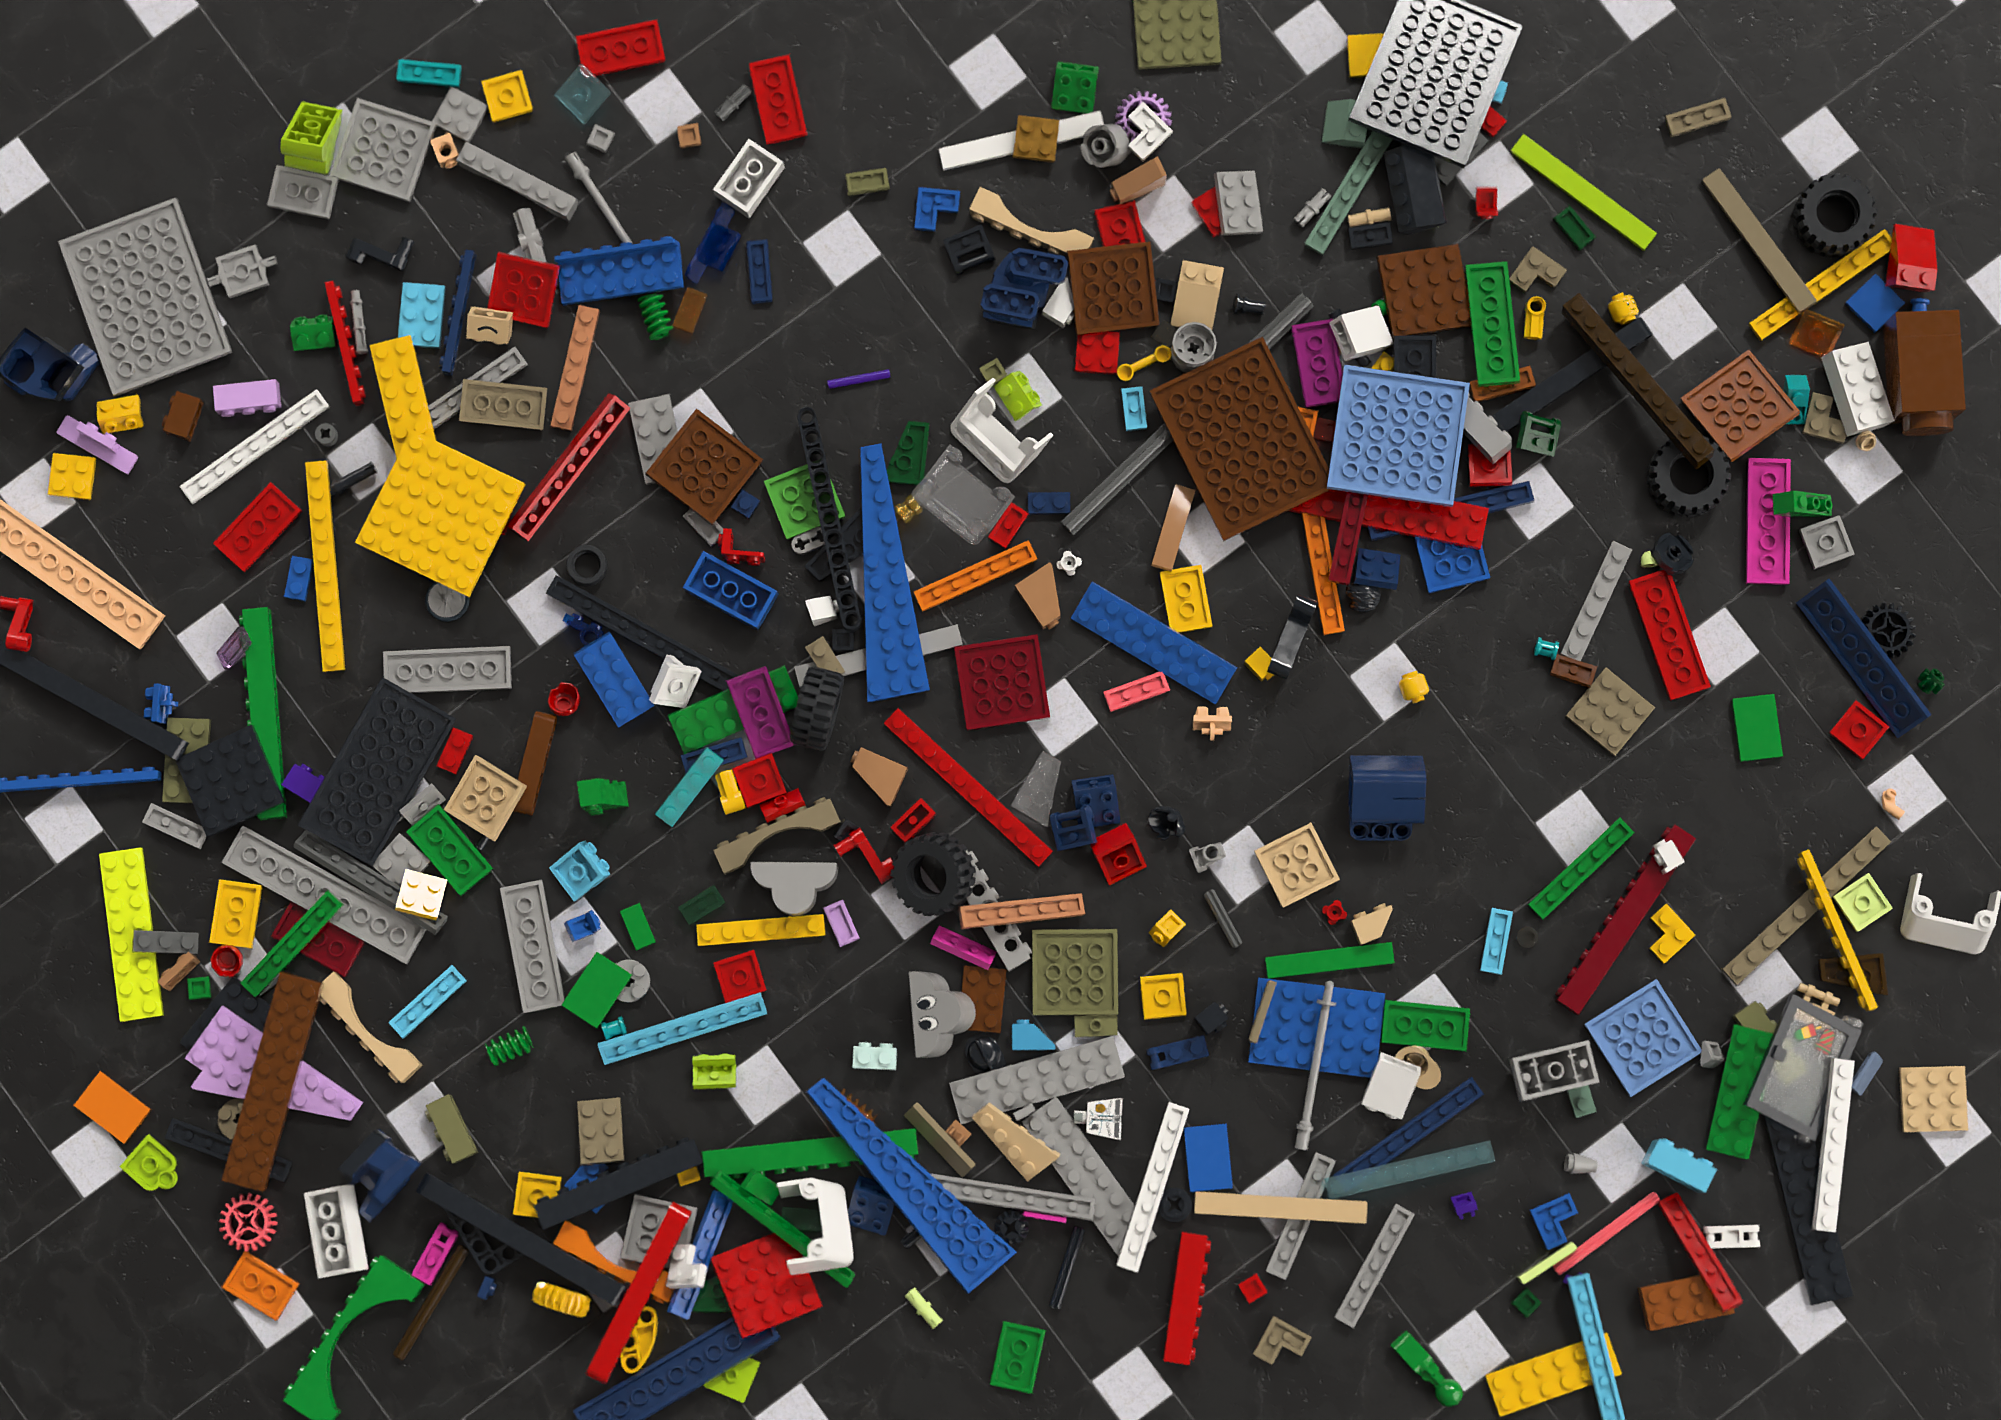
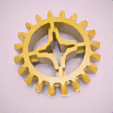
[532,1282,591,1317]

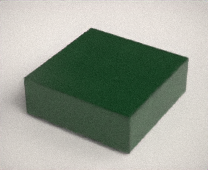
[1511,1288,1542,1318]

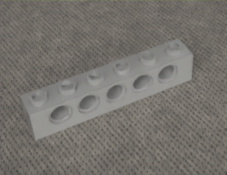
[966,850,1032,972]

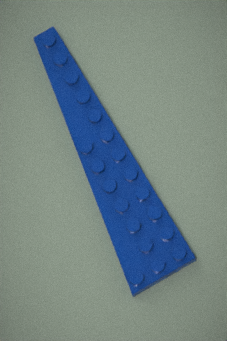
[861,443,930,703]
[806,1078,1016,1294]

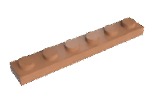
[550,305,600,431]
[958,893,1085,929]

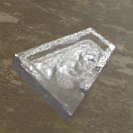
[1010,751,1061,827]

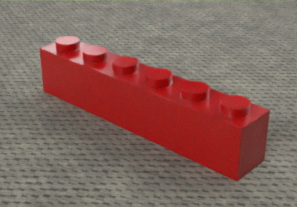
[1163,1232,1211,1365]

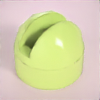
[1641,551,1658,567]

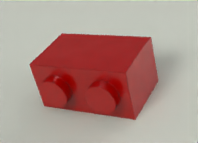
[890,798,936,843]

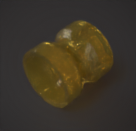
[894,494,923,523]

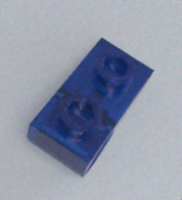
[562,613,605,646]

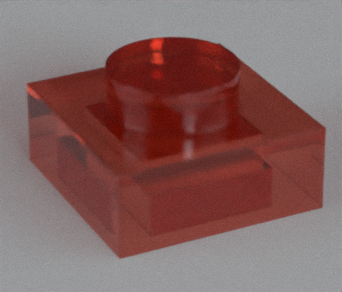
[1313,417,1336,443]

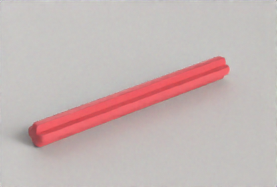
[1553,1192,1660,1275]

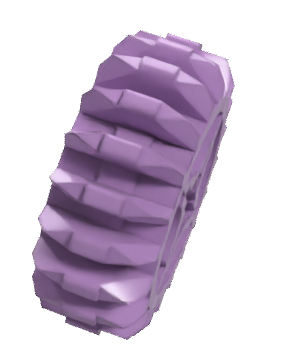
[1115,91,1171,143]

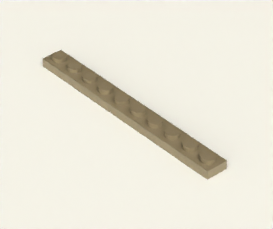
[1722,826,1891,985]

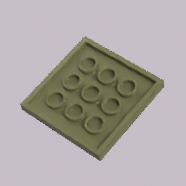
[1133,0,1221,69]
[1032,929,1118,1015]

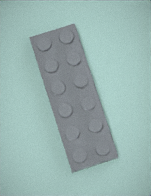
[383,646,512,693]
[500,880,565,1013]

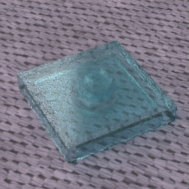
[555,64,611,124]

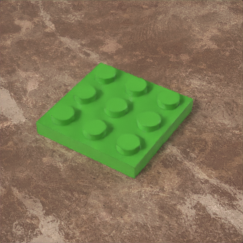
[764,459,845,540]

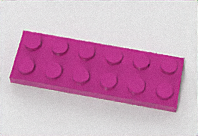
[1746,458,1791,585]

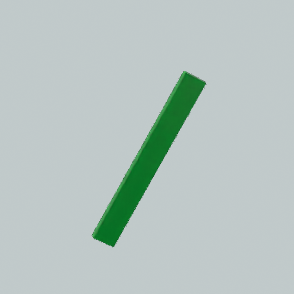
[710,1170,855,1288]

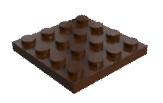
[1067,242,1159,334]
[1376,244,1471,339]
[645,408,763,525]

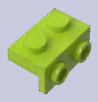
[993,371,1042,421]
[692,1053,736,1089]

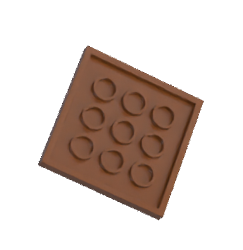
[1681,350,1800,463]

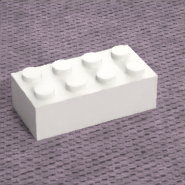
[1821,342,1894,437]
[304,1185,368,1278]

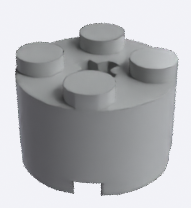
[1081,124,1131,167]

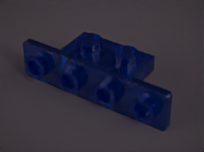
[685,202,742,284]

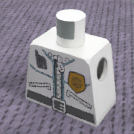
[1074,1098,1122,1140]

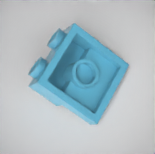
[549,840,610,901]

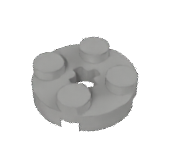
[616,960,650,1002]

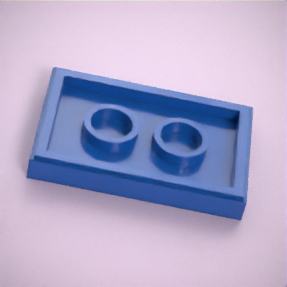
[1184,1124,1233,1192]

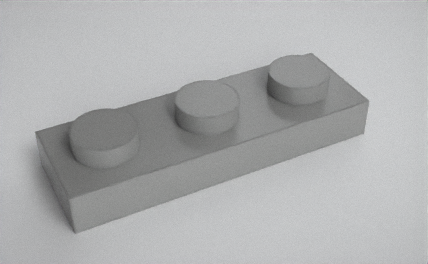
[142,803,206,849]

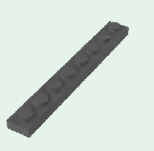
[294,830,448,935]

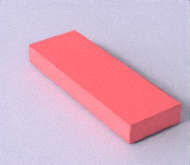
[1103,672,1170,712]

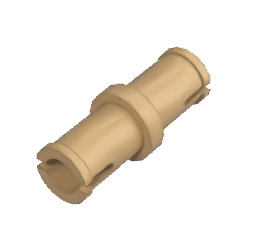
[1348,207,1391,228]

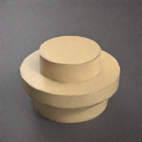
[1855,431,1876,451]

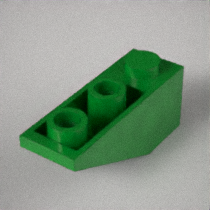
[1773,491,1832,517]

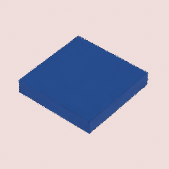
[1845,274,1905,333]

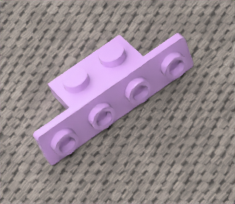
[57,416,138,474]

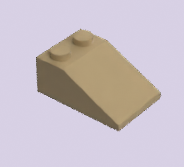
[1170,260,1224,330]

